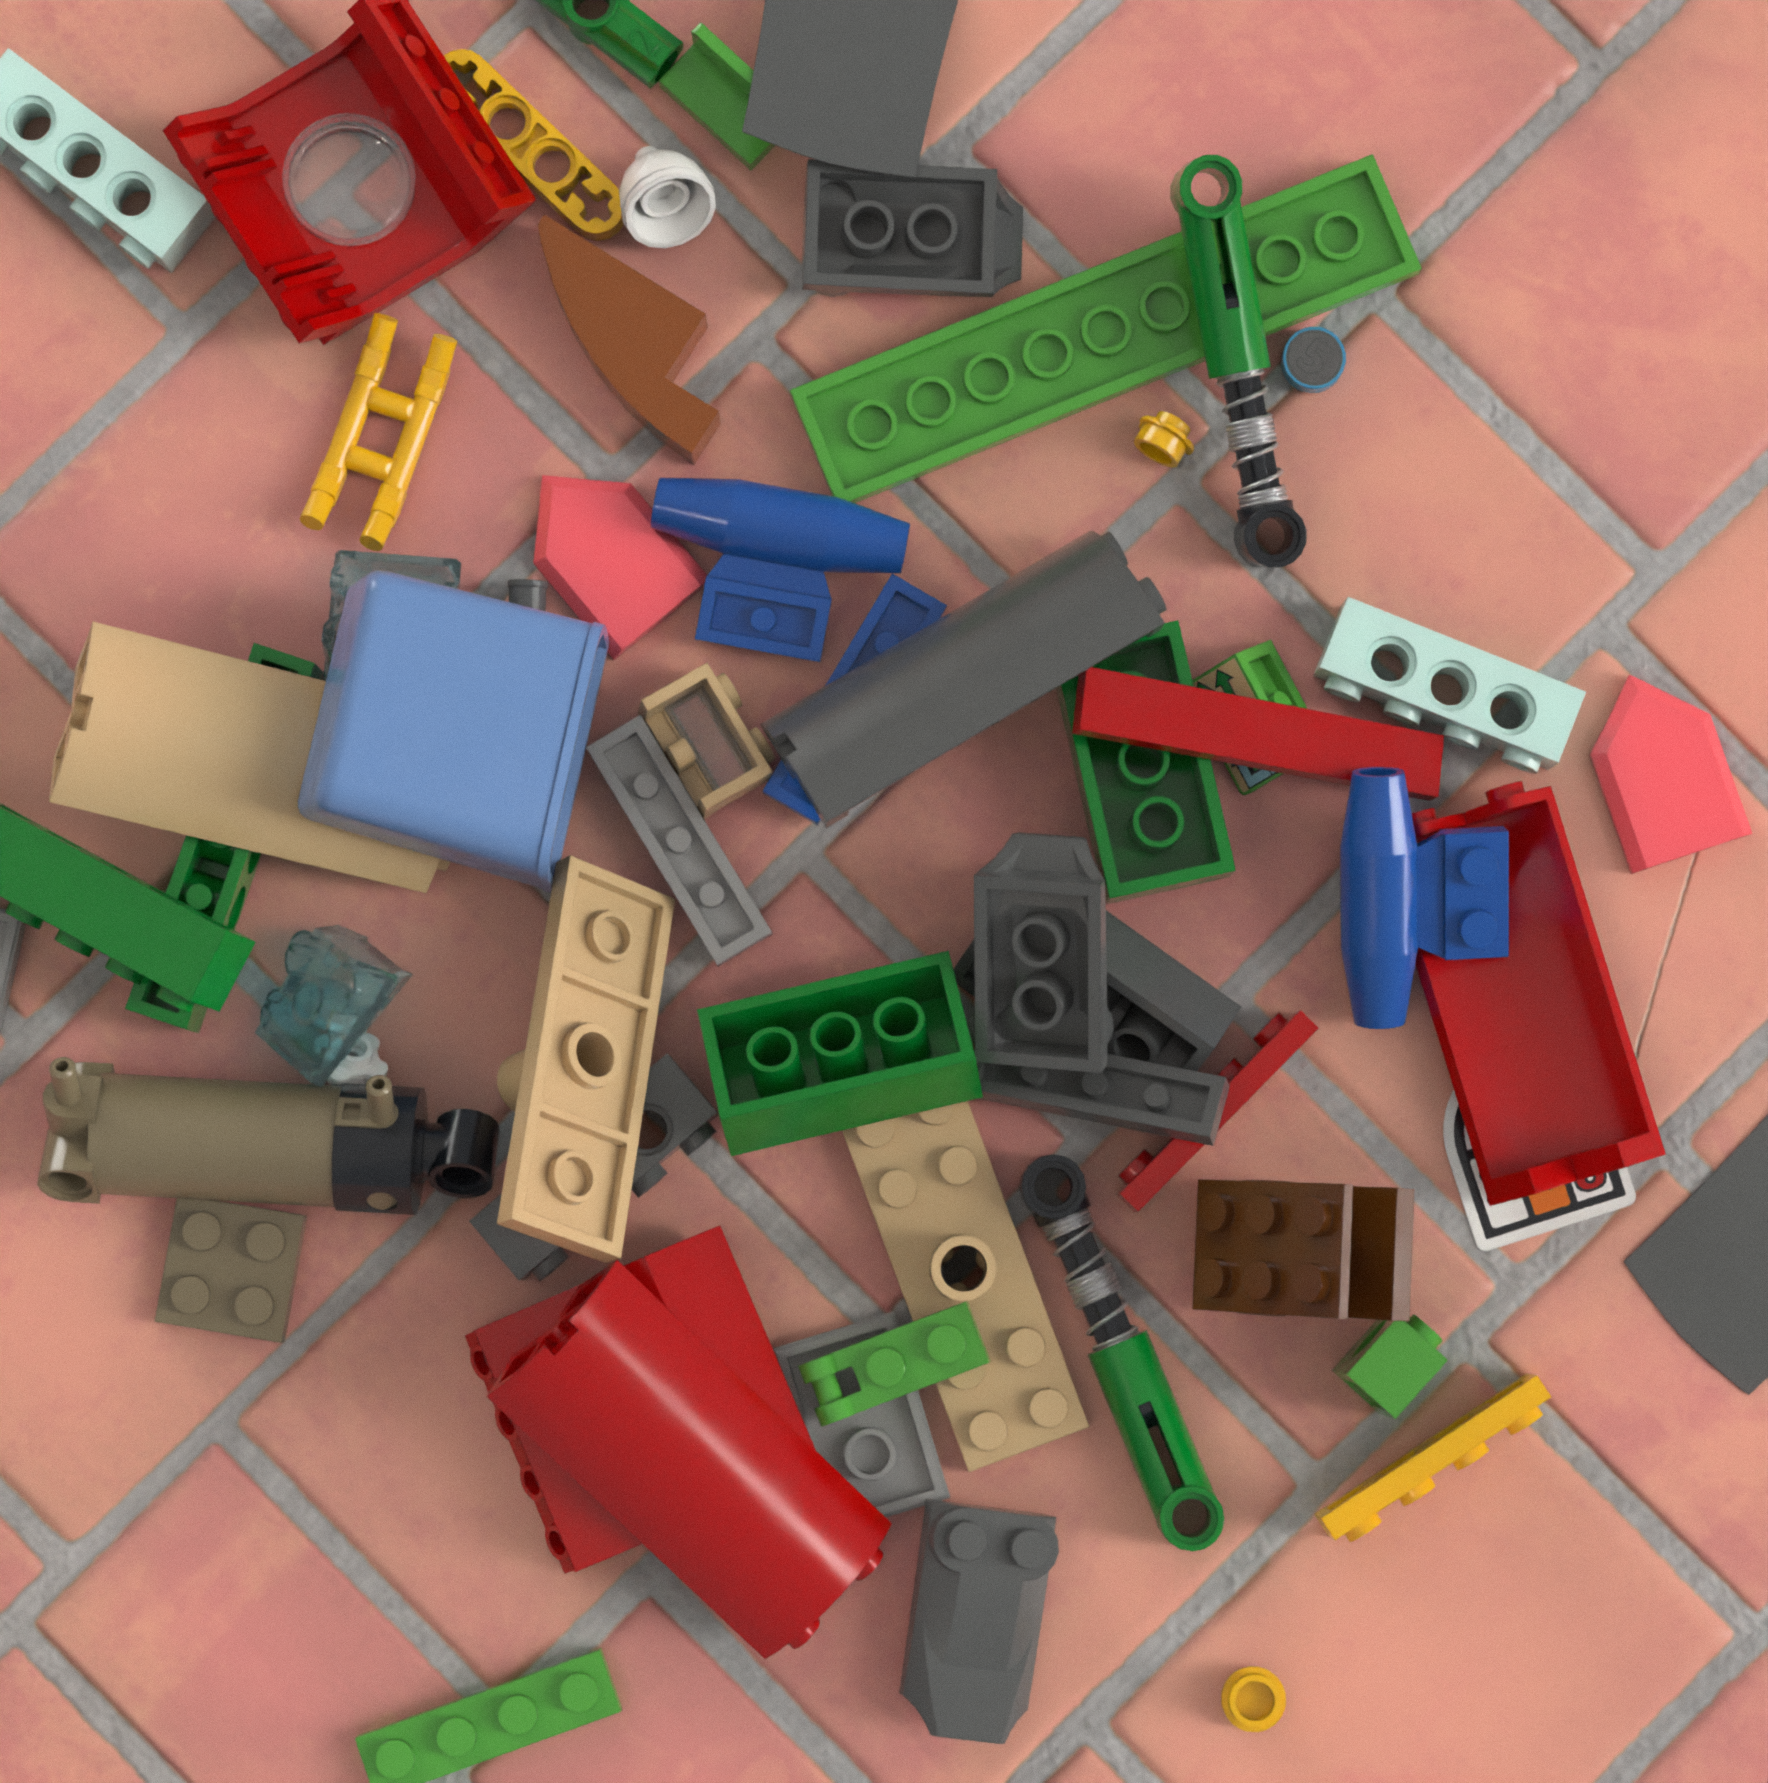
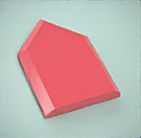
[533,475,707,660]
[1589,674,1752,874]

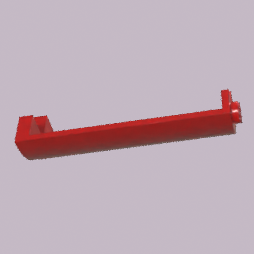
[1412,781,1666,1206]
[486,1260,892,1659]

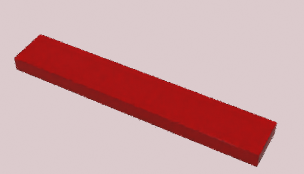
[1072,667,1444,801]

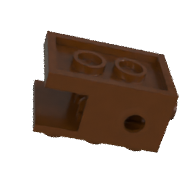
[1192,1179,1415,1321]

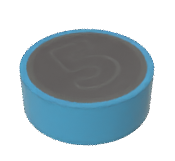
[1281,327,1346,393]

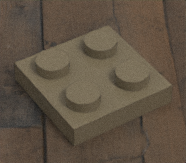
[154,1198,307,1343]

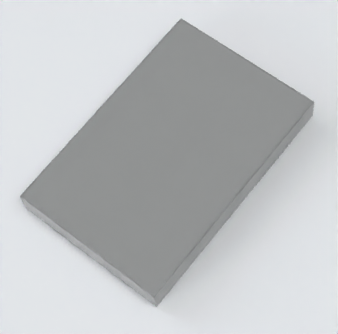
[773,1311,950,1517]

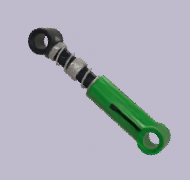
[1170,155,1307,567]
[1019,1154,1225,1552]

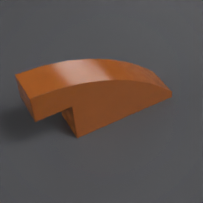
[537,214,721,465]

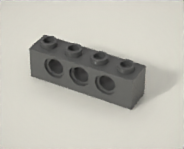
[469,1053,719,1281]

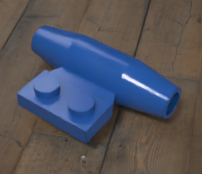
[651,478,910,662]
[1340,767,1509,1029]

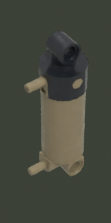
[37,1057,500,1215]

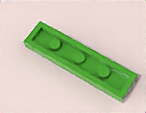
[355,1648,622,1783]

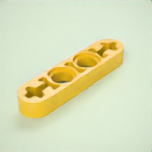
[444,49,624,241]

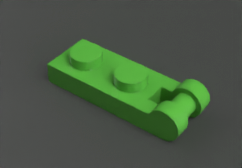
[798,1301,991,1427]

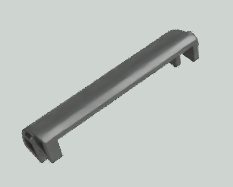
[760,531,1167,828]

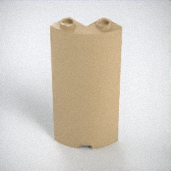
[49,621,450,893]

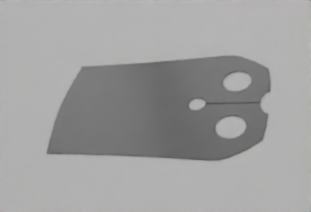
[742,0,958,178]
[1624,1115,1768,1395]

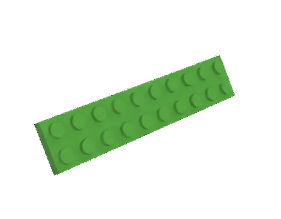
[790,154,1422,503]

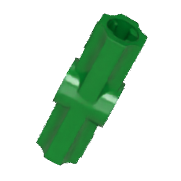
[535,0,684,89]

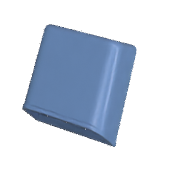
[298,570,610,893]

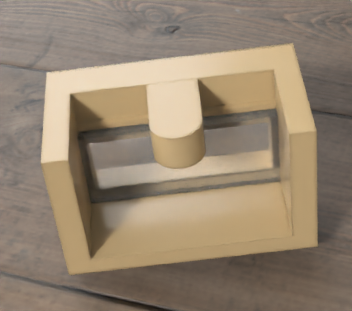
[638,662,775,820]

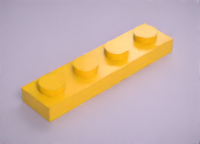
[1314,1373,1551,1542]

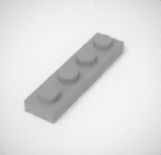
[586,715,773,967]

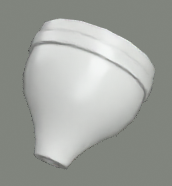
[619,146,716,248]

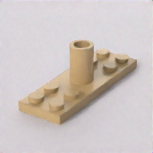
[497,855,675,1263]
[842,1101,1089,1472]

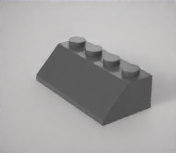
[953,911,1241,1071]

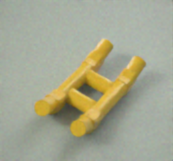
[299,313,458,551]

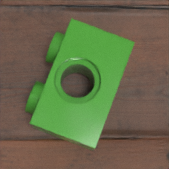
[1332,1314,1448,1419]

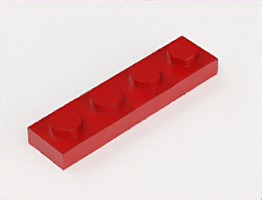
[1116,1010,1319,1212]

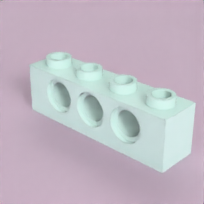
[0,48,215,273]
[1313,597,1586,774]

